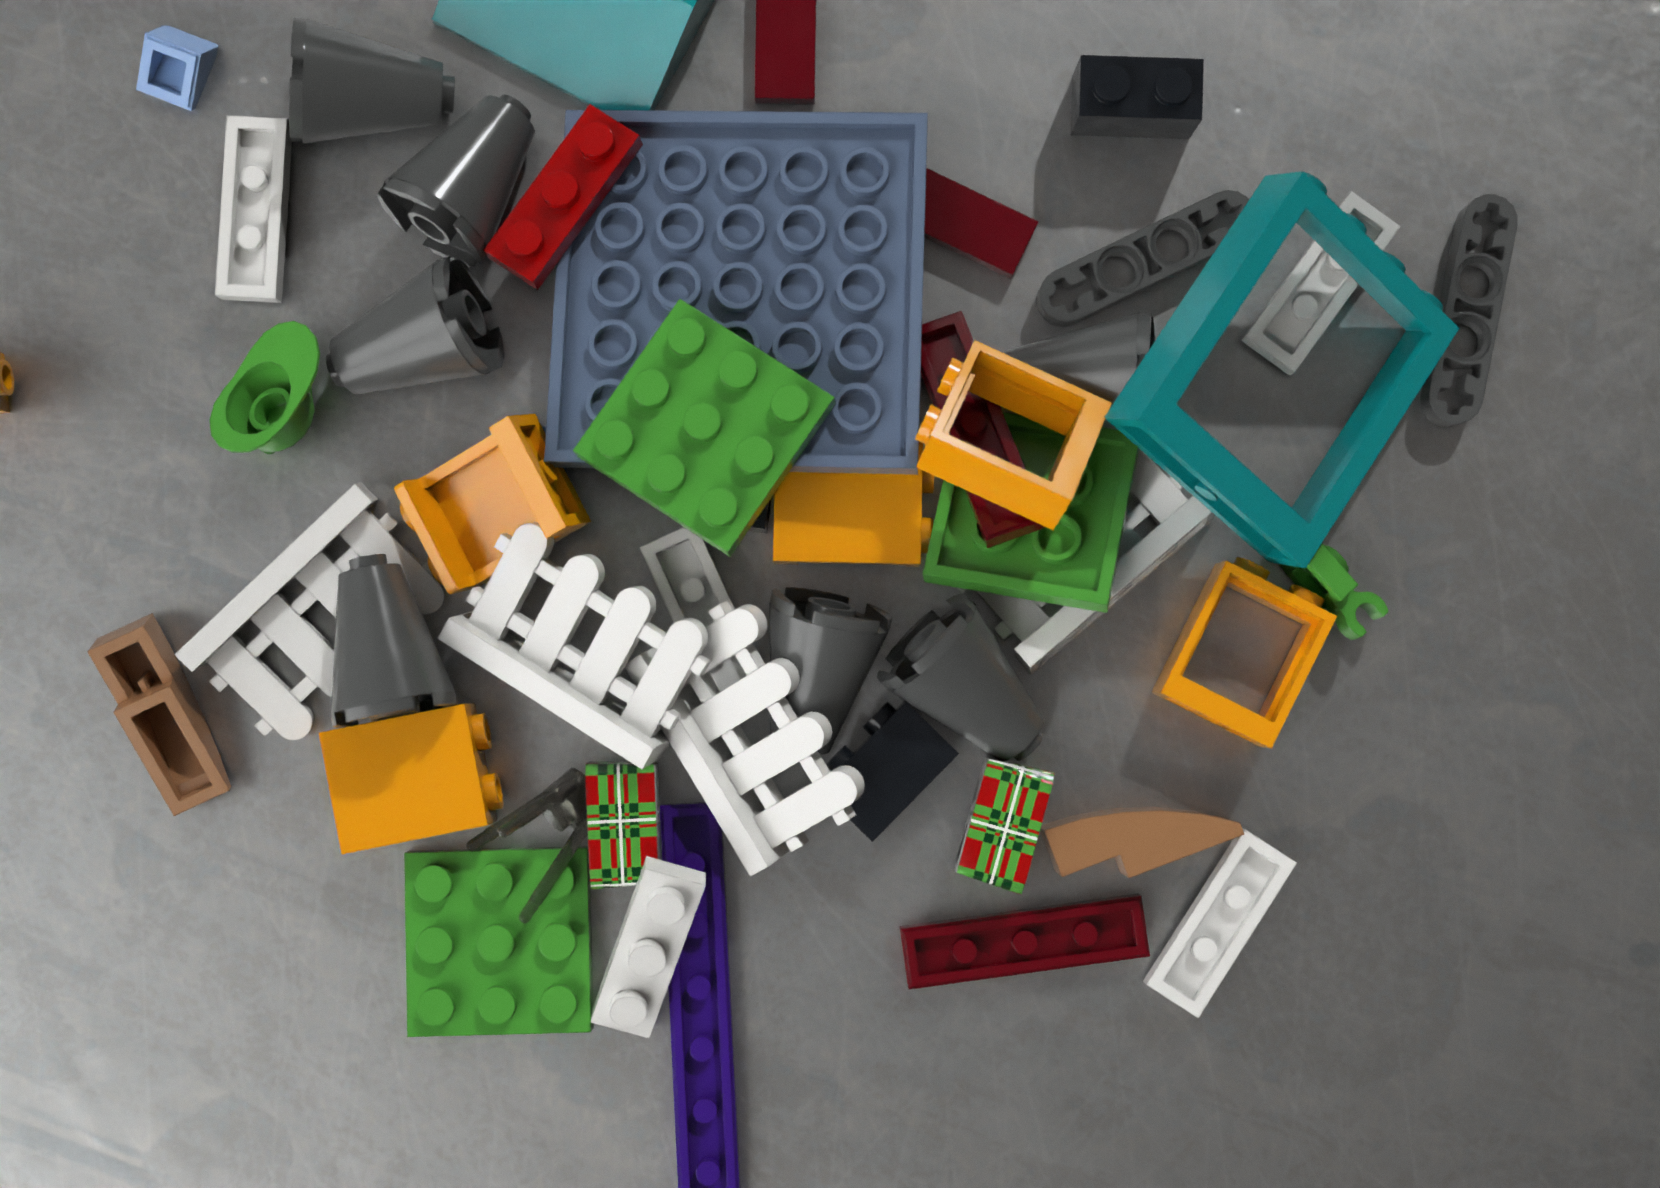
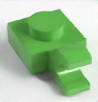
[1279,543,1388,640]

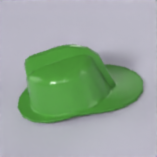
[209,321,320,454]

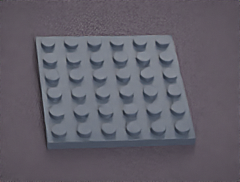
[544,110,928,475]

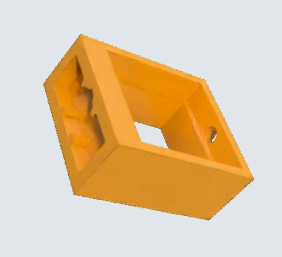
[915,340,1112,530]
[1151,557,1337,749]

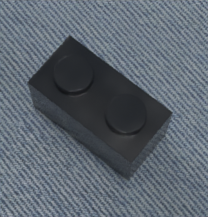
[1071,55,1204,139]
[826,701,959,842]

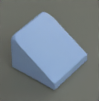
[136,25,218,111]

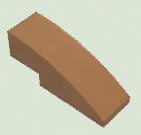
[87,613,231,816]
[1040,807,1244,878]

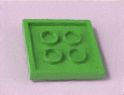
[573,299,836,557]
[922,412,1139,613]
[404,846,594,1037]

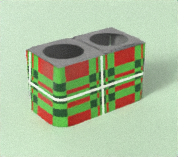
[954,757,1055,895]
[585,761,662,890]

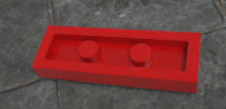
[484,104,643,290]

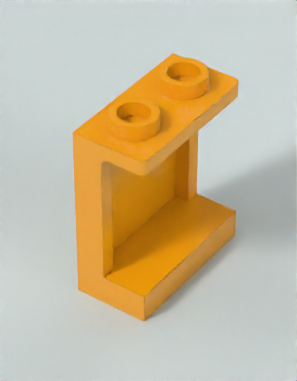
[394,414,591,594]
[773,441,934,567]
[319,703,504,855]

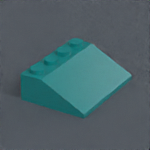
[432,0,715,111]

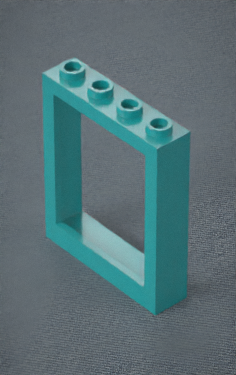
[1104,171,1460,568]

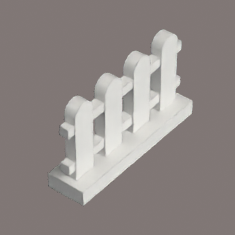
[957,449,1215,675]
[174,482,445,740]
[438,522,711,769]
[625,601,865,877]

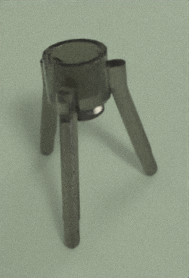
[466,767,588,923]

